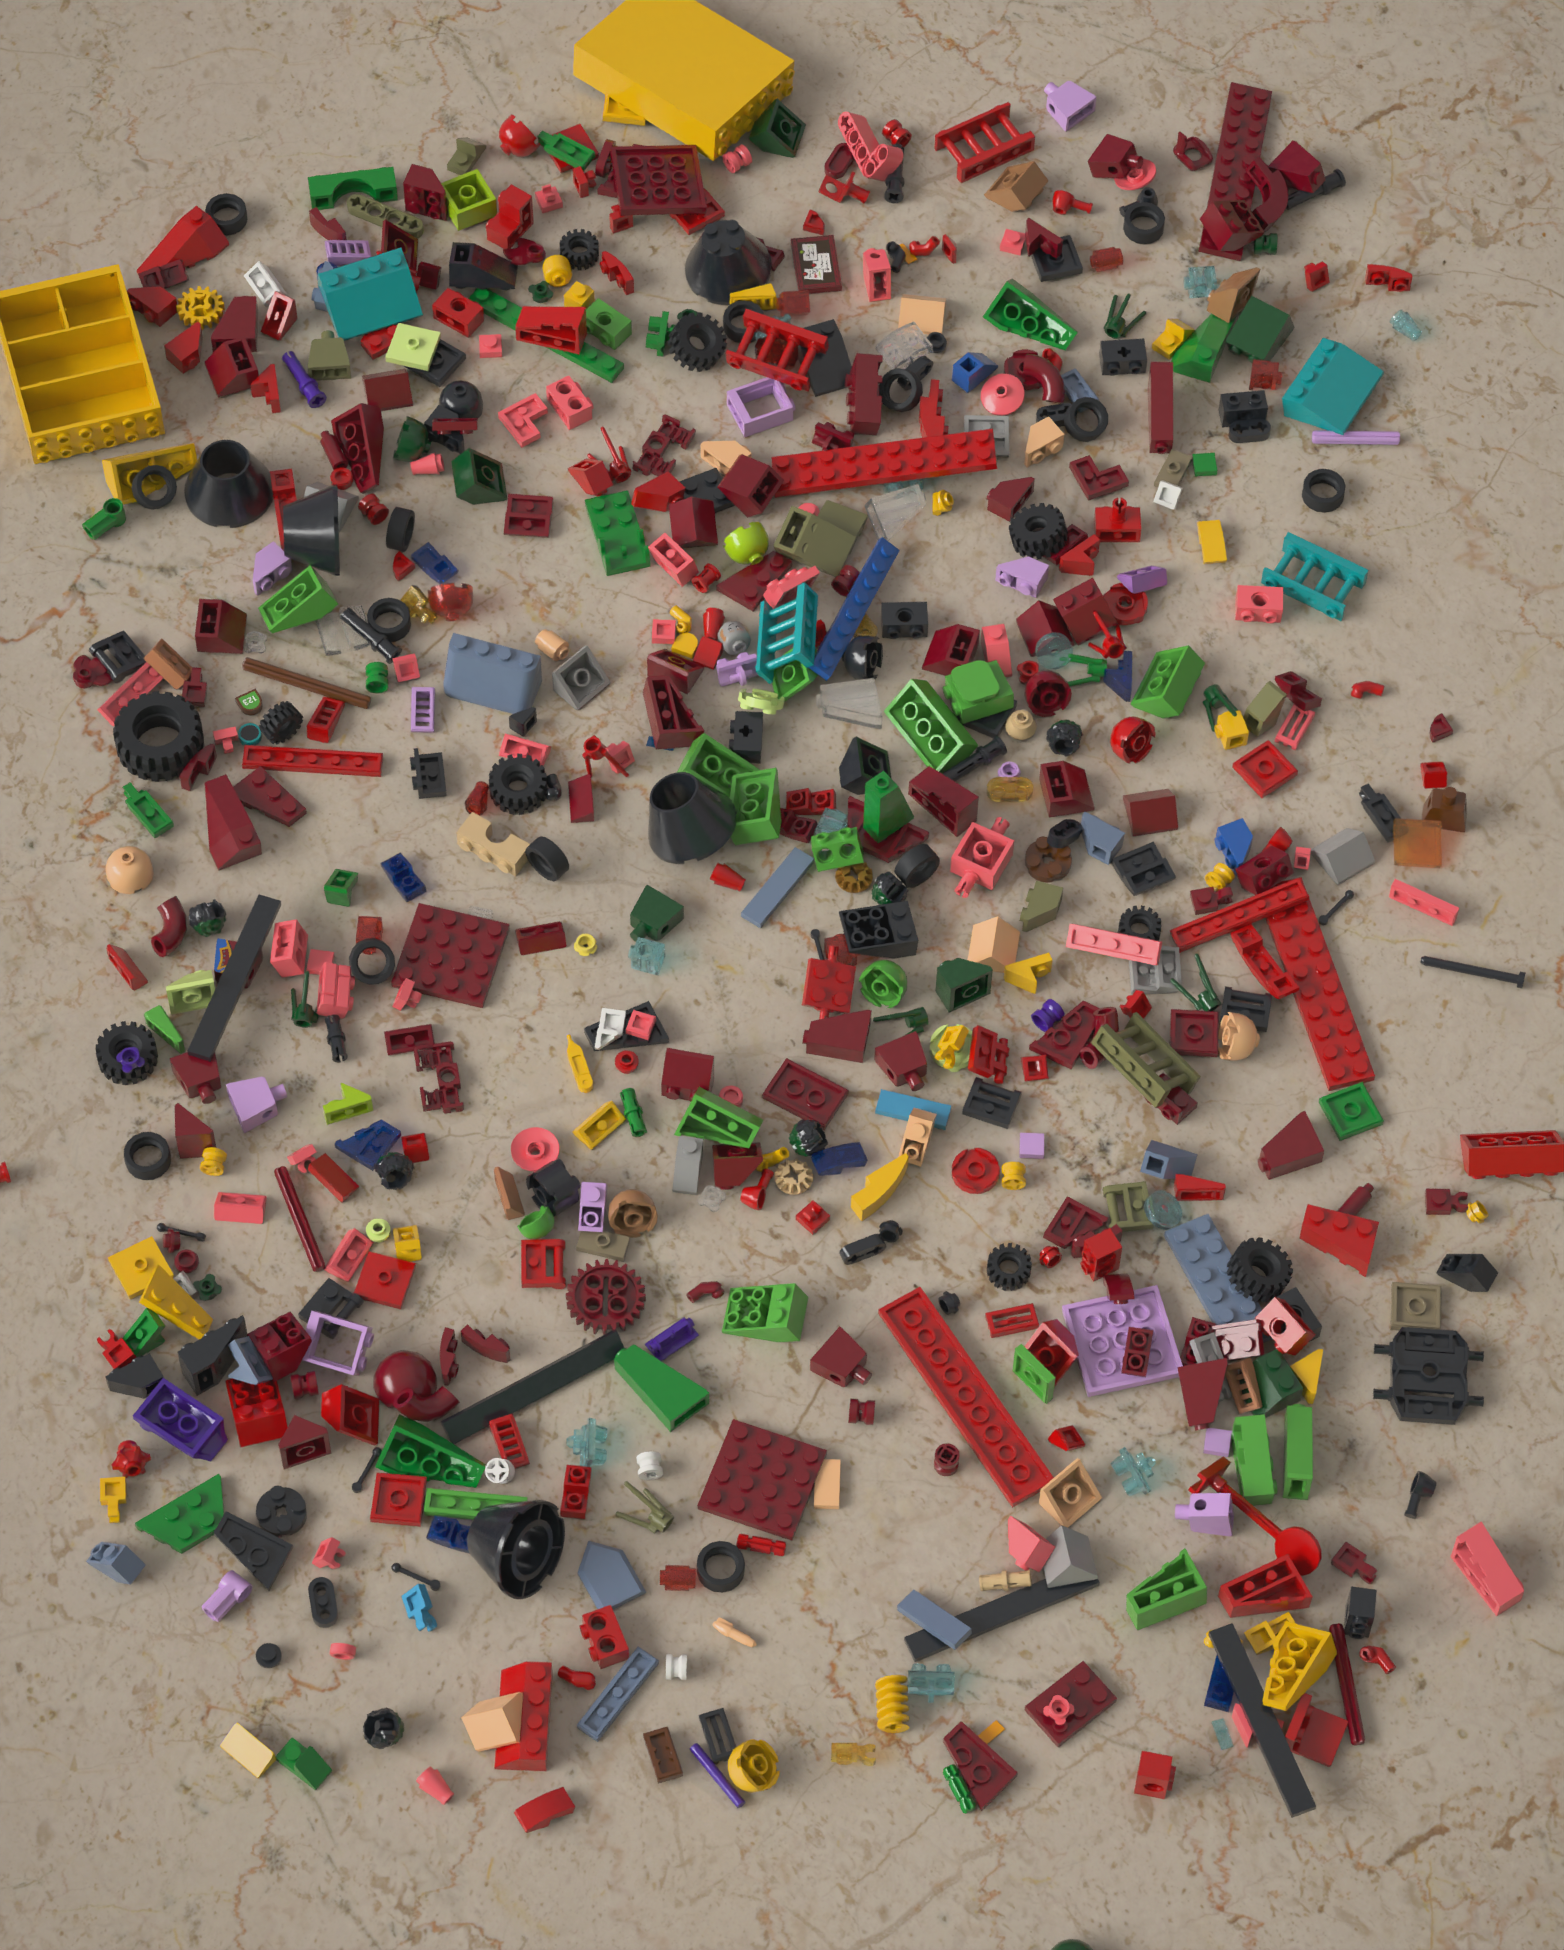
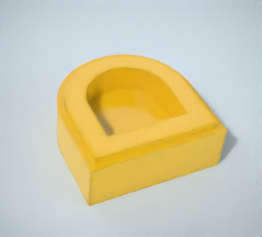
[671,633,698,659]

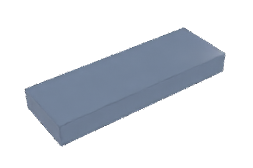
[897,1590,972,1650]

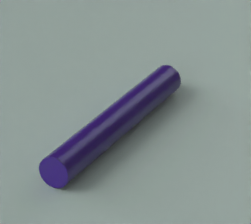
[690,1743,745,1808]

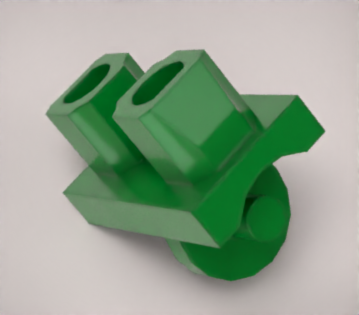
[645,311,675,357]

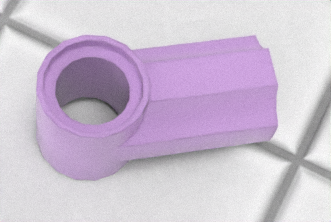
[201,1570,253,1622]

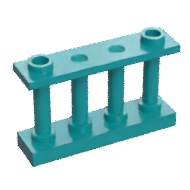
[1261,532,1369,621]
[755,582,818,684]

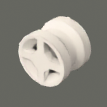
[636,1451,663,1480]
[485,1458,515,1484]
[666,1654,687,1680]

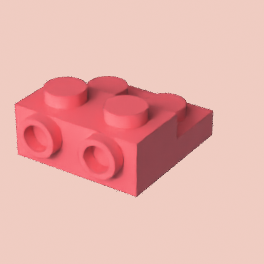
[763,566,820,609]

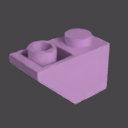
[253,541,292,596]
[995,557,1049,598]
[578,1182,608,1232]

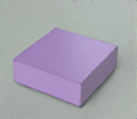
[1019,1133,1044,1159]
[1203,1428,1232,1457]

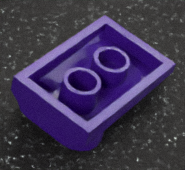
[133,1378,228,1462]

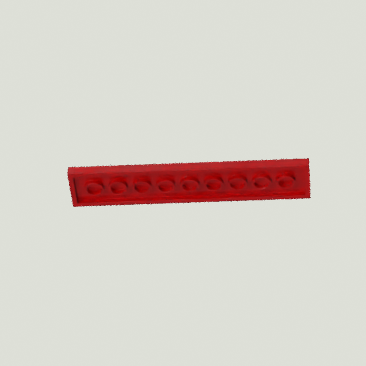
[771,429,997,497]
[1266,877,1375,1091]
[878,1287,1054,1508]

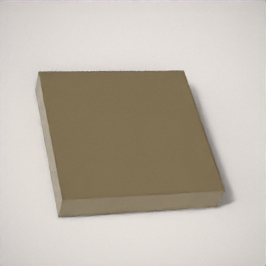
[1390,1282,1441,1330]

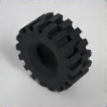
[668,312,727,372]
[1008,503,1068,560]
[489,753,547,815]
[95,1021,158,1085]
[1227,1237,1293,1302]

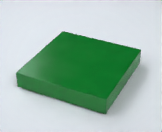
[1319,1082,1384,1141]

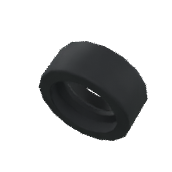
[205,193,248,236]
[1123,202,1165,244]
[723,300,764,343]
[879,368,923,412]
[1064,397,1109,442]
[132,465,177,510]
[1302,469,1346,513]
[386,507,415,552]
[367,598,411,642]
[525,836,569,882]
[894,844,940,888]
[349,938,395,985]
[124,1132,171,1180]
[697,1541,745,1593]

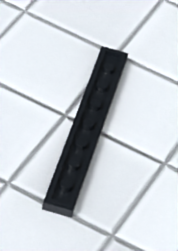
[187,894,281,1062]
[441,1330,624,1444]
[904,1579,1100,1662]
[1208,1623,1316,1818]

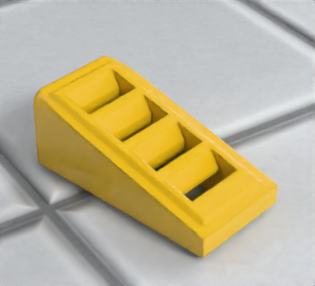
[730,283,777,310]

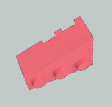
[1451,1521,1524,1616]

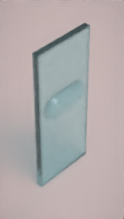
[1211,1718,1234,1750]

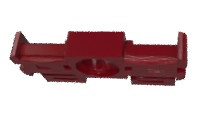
[632,414,696,476]
[413,1041,464,1114]

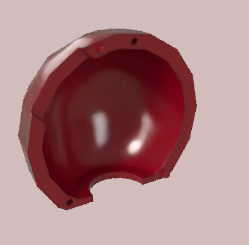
[373,1350,437,1408]

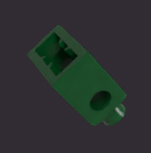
[630,885,684,943]

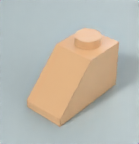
[701,441,752,475]

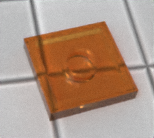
[1393,818,1442,868]

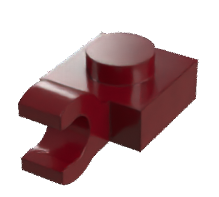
[182,667,207,707]
[1190,887,1233,915]
[1331,1542,1377,1584]

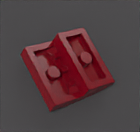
[504,494,553,538]

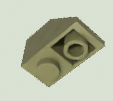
[1243,681,1287,737]
[1019,880,1063,932]

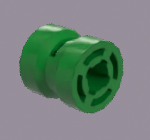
[365,662,389,693]

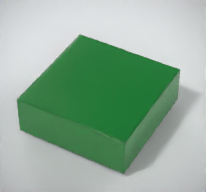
[1192,453,1218,477]

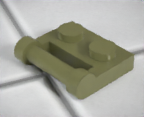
[1102,1181,1154,1233]

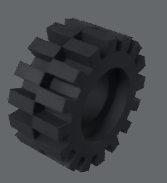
[560,229,599,271]
[259,701,303,745]
[1118,905,1162,941]
[987,1243,1032,1291]

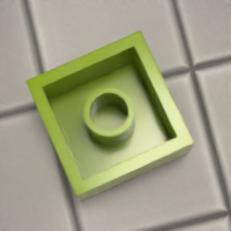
[441,169,497,231]

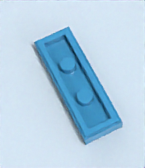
[875,1089,951,1130]

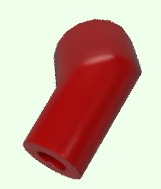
[1351,681,1385,699]
[558,1666,596,1690]

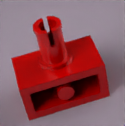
[1094,498,1141,542]

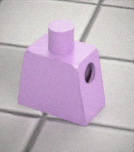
[1044,81,1096,132]
[226,1077,287,1133]
[1175,1493,1234,1537]

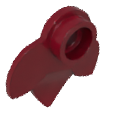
[503,238,546,265]
[73,655,113,689]

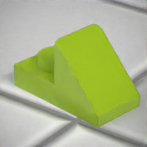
[323,1083,373,1125]

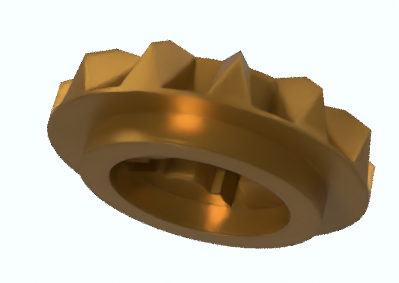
[835,862,873,893]

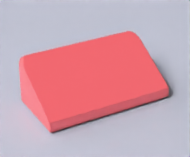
[499,733,551,766]
[214,1192,267,1224]
[324,1228,374,1282]

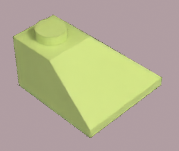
[166,970,215,1015]

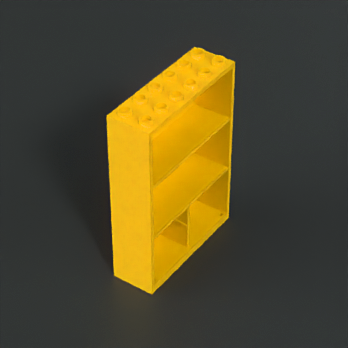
[573,0,795,161]
[0,264,165,464]

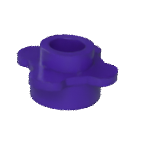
[116,1047,145,1073]

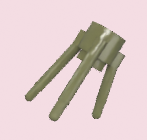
[616,1481,674,1534]

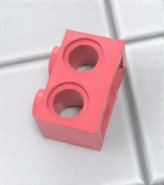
[546,375,594,430]
[270,919,308,978]

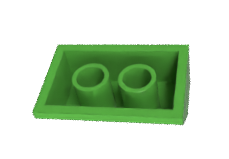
[1131,645,1205,718]

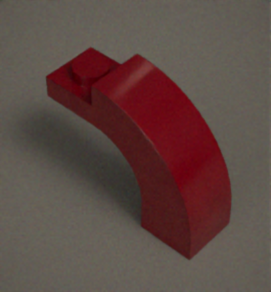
[1245,156,1288,232]

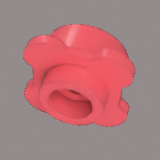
[1043,1695,1074,1725]

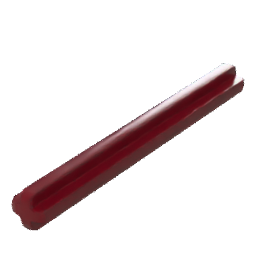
[274,1166,325,1272]
[1329,1623,1365,1746]

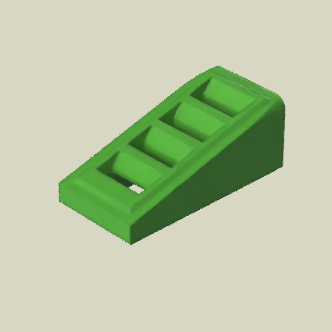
[144,1005,185,1054]

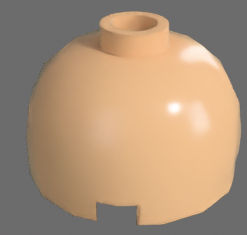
[106,846,154,894]
[1218,1012,1260,1061]

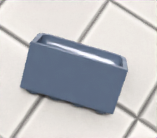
[443,633,542,714]

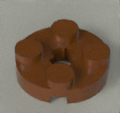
[1025,836,1072,883]

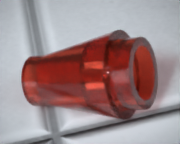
[465,781,489,816]

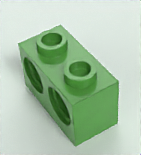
[811,827,864,872]

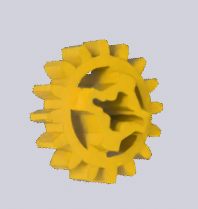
[176,286,225,330]

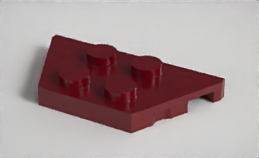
[847,796,929,863]

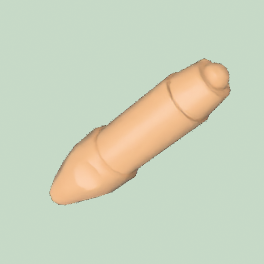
[713,1618,757,1648]

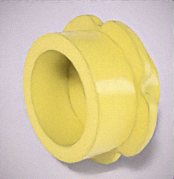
[574,934,597,956]

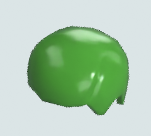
[517,1206,554,1239]

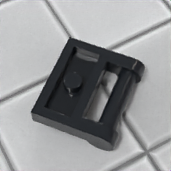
[89,630,146,683]
[1219,986,1272,1032]
[962,1077,1022,1129]
[298,1278,364,1339]

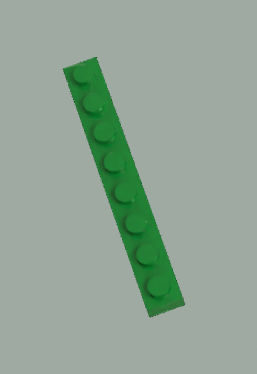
[468,288,624,383]

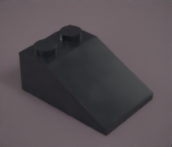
[794,319,852,397]

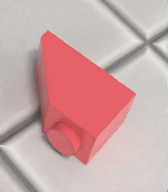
[981,624,1012,677]
[1008,1516,1055,1572]

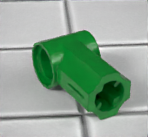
[82,498,126,540]

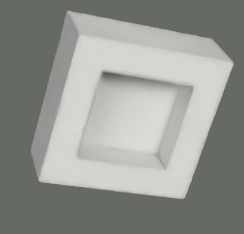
[1153,480,1183,510]

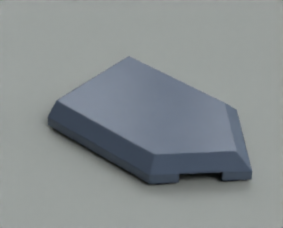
[578,1541,646,1609]

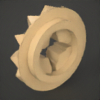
[774,1158,813,1195]

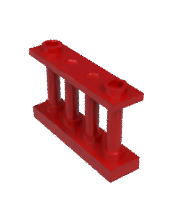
[934,102,1035,183]
[725,309,829,392]

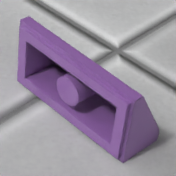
[1117,565,1167,594]

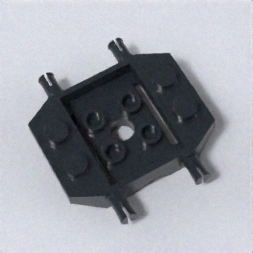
[1373,1327,1484,1425]

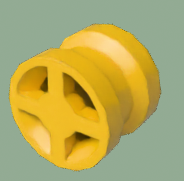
[1205,863,1235,892]
[200,1147,227,1176]
[1002,1162,1026,1190]

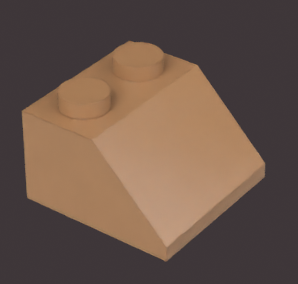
[984,161,1048,212]
[1207,267,1261,323]

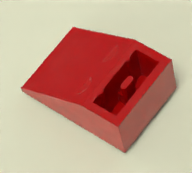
[225,1378,288,1448]

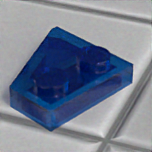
[334,1119,401,1171]

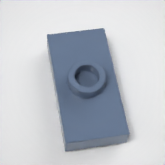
[1061,368,1099,413]

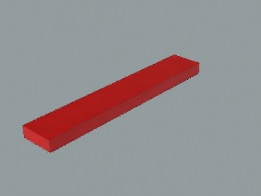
[242,745,383,777]
[1170,877,1309,953]

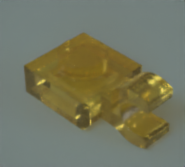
[400,585,438,624]
[831,1743,876,1766]

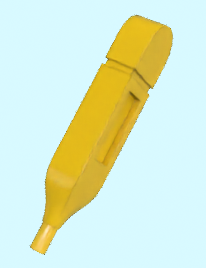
[567,1034,593,1093]

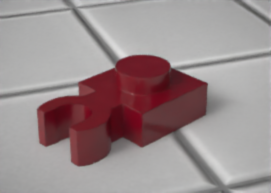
[1425,1188,1468,1215]

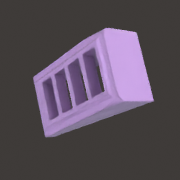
[324,240,371,267]
[411,687,435,733]

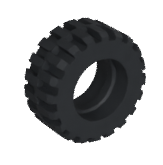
[113,691,204,782]

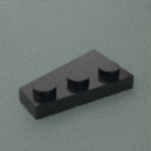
[584,1001,669,1051]
[214,1511,293,1591]

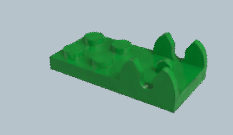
[585,490,651,576]

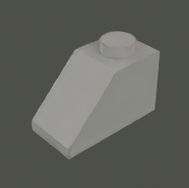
[672,1136,703,1195]

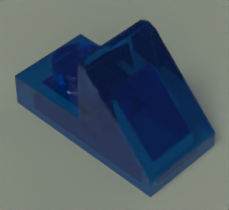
[1103,651,1133,702]

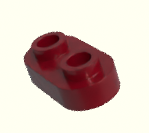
[595,139,616,178]

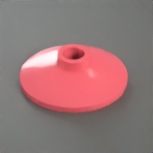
[1114,159,1156,190]
[981,374,1025,416]
[511,1127,559,1172]

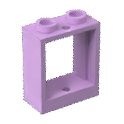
[727,377,796,438]
[302,1311,374,1375]

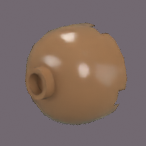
[608,1189,658,1238]

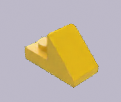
[1152,319,1195,360]
[1004,953,1052,994]
[393,1225,422,1262]

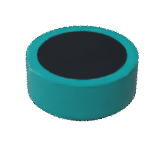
[238,723,262,746]

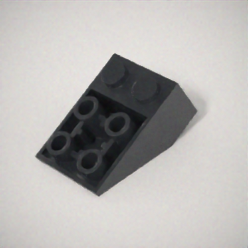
[449,242,518,291]
[839,901,919,959]
[177,1315,248,1396]

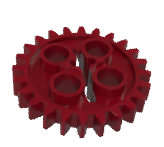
[566,1259,646,1335]

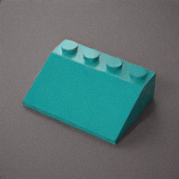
[318,248,423,341]
[1282,338,1384,435]

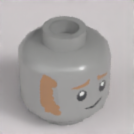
[717,621,751,655]

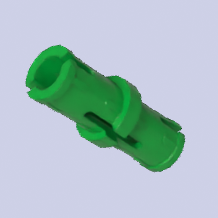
[620,1088,647,1137]

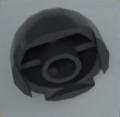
[439,380,483,418]
[842,636,883,682]

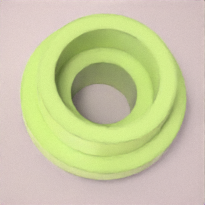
[366,1219,391,1243]

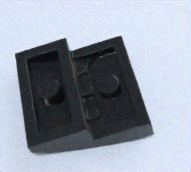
[1111,841,1176,896]

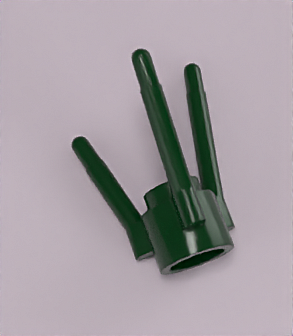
[1104,293,1146,339]
[1202,684,1244,732]
[1170,953,1221,1011]
[291,971,318,1028]
[873,1007,929,1036]

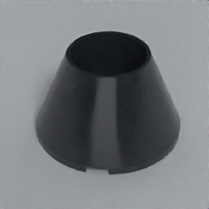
[184,440,273,528]
[283,485,340,576]
[648,772,737,864]
[467,1500,565,1600]

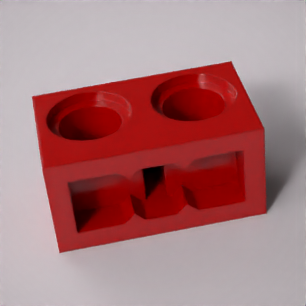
[1080,1228,1122,1282]
[579,1605,629,1669]

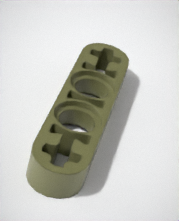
[347,194,424,238]

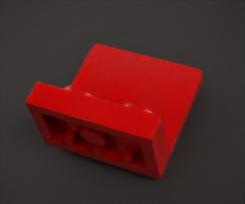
[1285,1693,1348,1767]

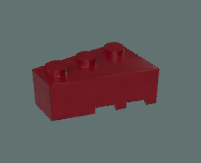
[845,353,883,436]
[643,675,705,750]
[908,766,979,837]

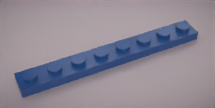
[808,537,900,681]

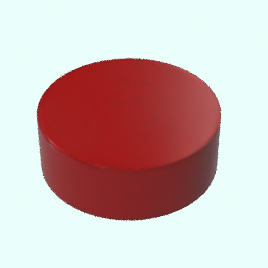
[330,467,353,490]

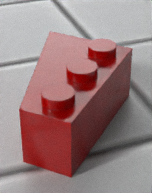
[1218,1554,1313,1618]

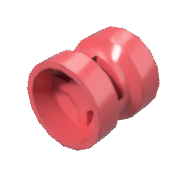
[722,144,752,173]

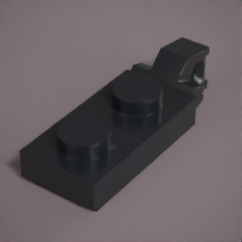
[1359,783,1409,843]

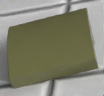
[817,500,869,554]

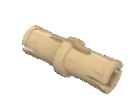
[979,1570,1032,1591]

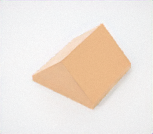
[898,294,946,334]
[968,917,1020,973]
[1039,1458,1102,1528]
[461,1692,523,1752]

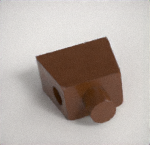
[1421,787,1467,833]

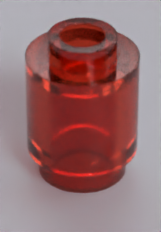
[1090,247,1123,272]
[660,1565,696,1591]

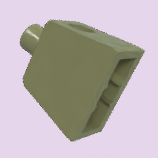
[308,330,351,381]

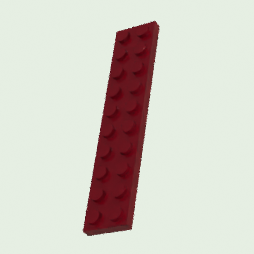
[1198,82,1272,261]

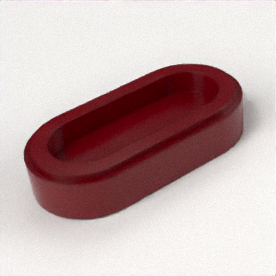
[824,143,855,179]

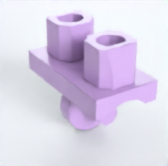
[716,652,759,687]

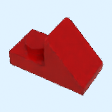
[251,364,281,413]
[1059,534,1100,576]

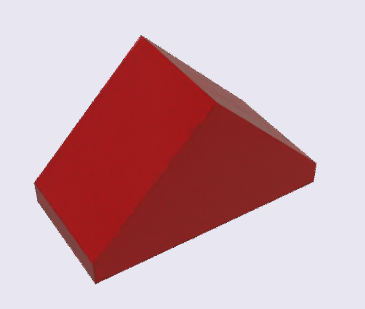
[260,291,298,340]

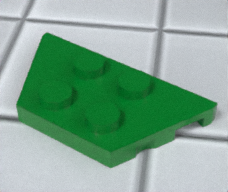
[135,1474,224,1554]

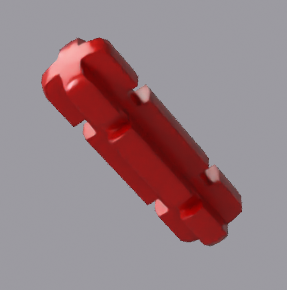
[736,1534,786,1556]

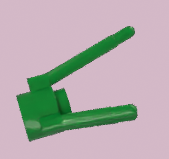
[1059,654,1107,687]

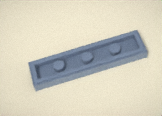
[741,847,814,928]
[577,1646,659,1742]

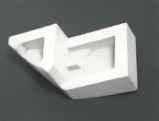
[595,1008,626,1050]

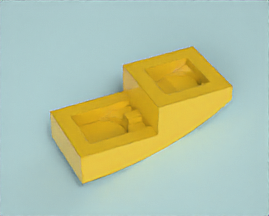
[1197,520,1227,564]
[1244,1611,1296,1655]

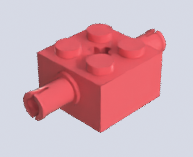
[950,817,1014,898]

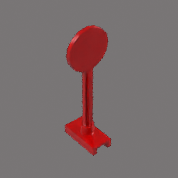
[1188,1456,1322,1576]

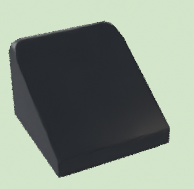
[509,707,537,736]

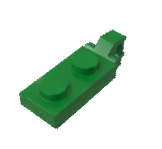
[537,131,595,172]
[122,782,174,838]

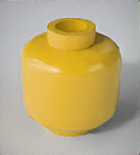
[542,255,572,287]

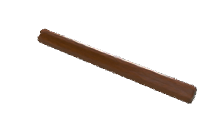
[242,657,371,709]

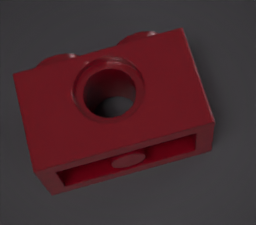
[1235,845,1294,895]

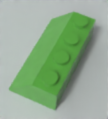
[884,679,979,773]

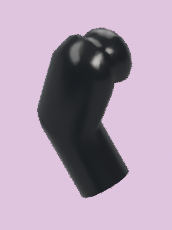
[886,241,906,273]
[545,774,562,801]

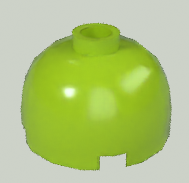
[723,522,769,565]

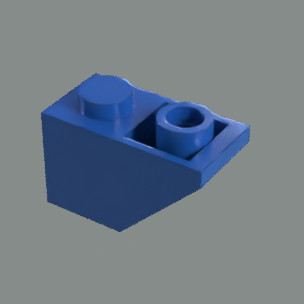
[952,352,998,393]
[1214,818,1253,876]

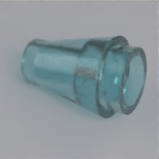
[1390,309,1422,342]

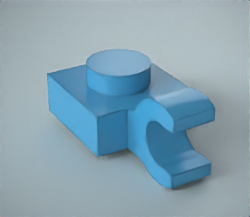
[401,1584,437,1632]

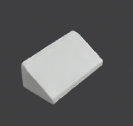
[244,261,287,306]

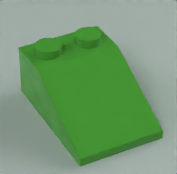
[258,565,338,634]
[677,733,760,798]
[730,768,781,845]

